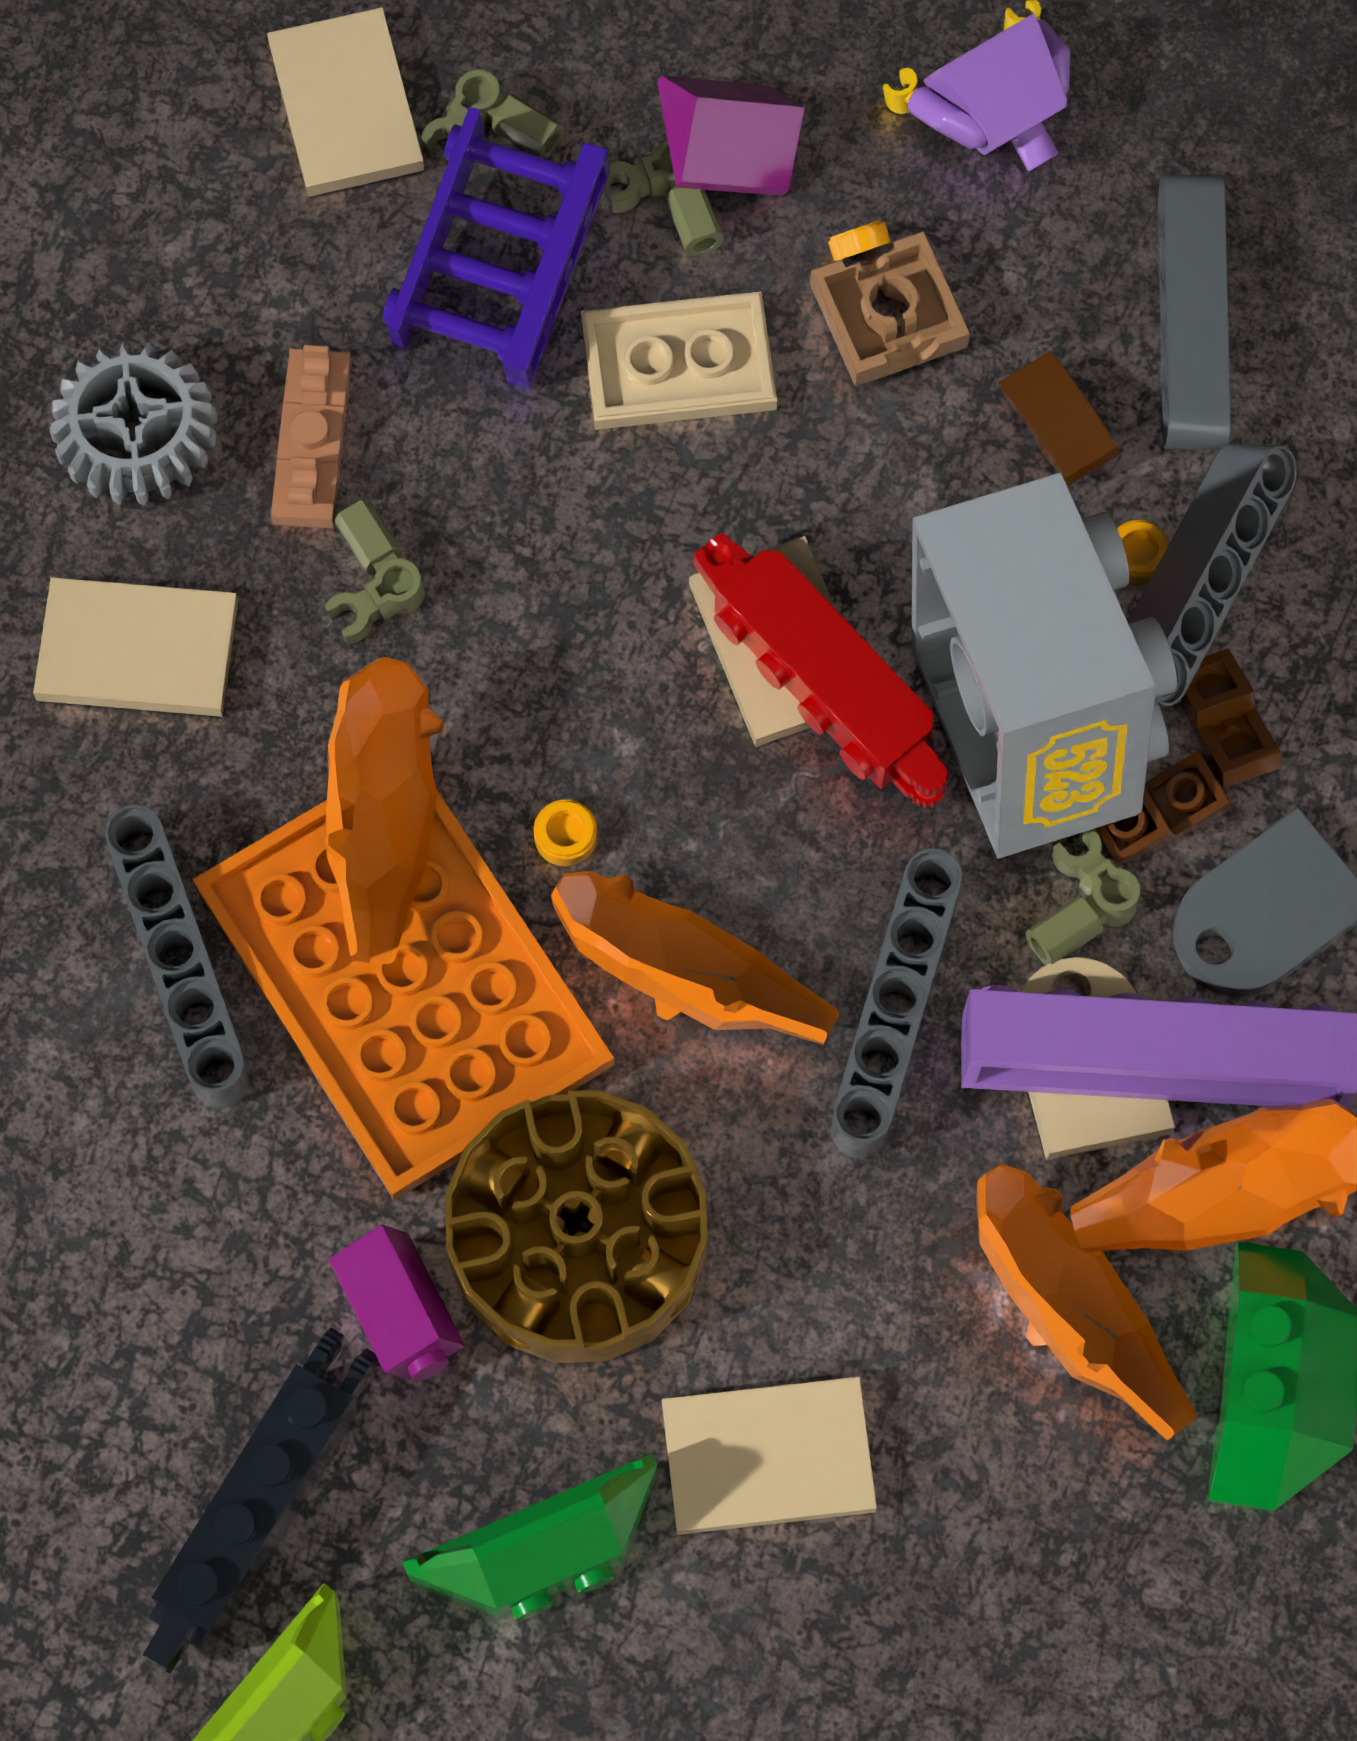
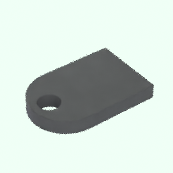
[1173,808,1357,997]

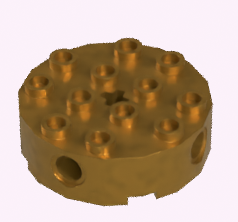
[445,1090,708,1363]

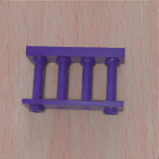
[383,107,610,390]

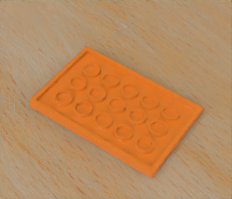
[192,789,615,1201]

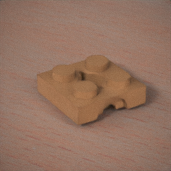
[810,231,970,387]

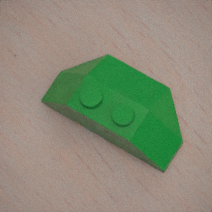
[1207,1242,1357,1512]
[402,1452,657,1622]

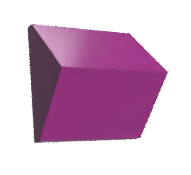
[657,75,805,196]

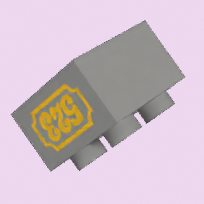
[911,472,1177,859]

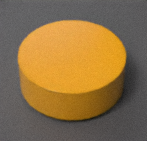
[828,220,892,261]
[1117,520,1170,585]
[534,799,597,867]

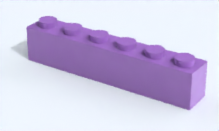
[961,985,1357,1109]

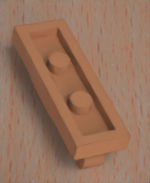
[271,345,352,529]

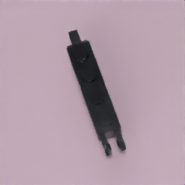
[143,1327,378,1674]

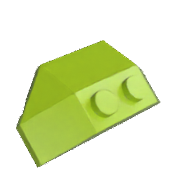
[192,1583,347,1741]

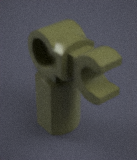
[421,69,564,162]
[605,141,724,257]
[324,499,425,645]
[1025,829,1141,965]

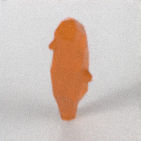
[325,657,444,964]
[551,871,839,1045]
[1071,1098,1357,1252]
[976,1164,1196,1441]

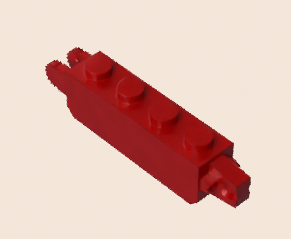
[693,532,949,809]

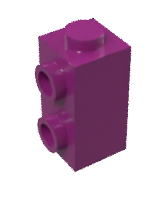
[328,1224,465,1381]

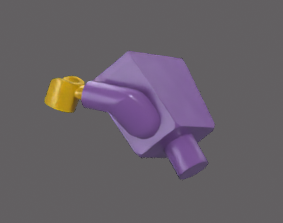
[883,0,1070,171]

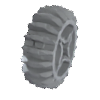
[49,341,218,506]

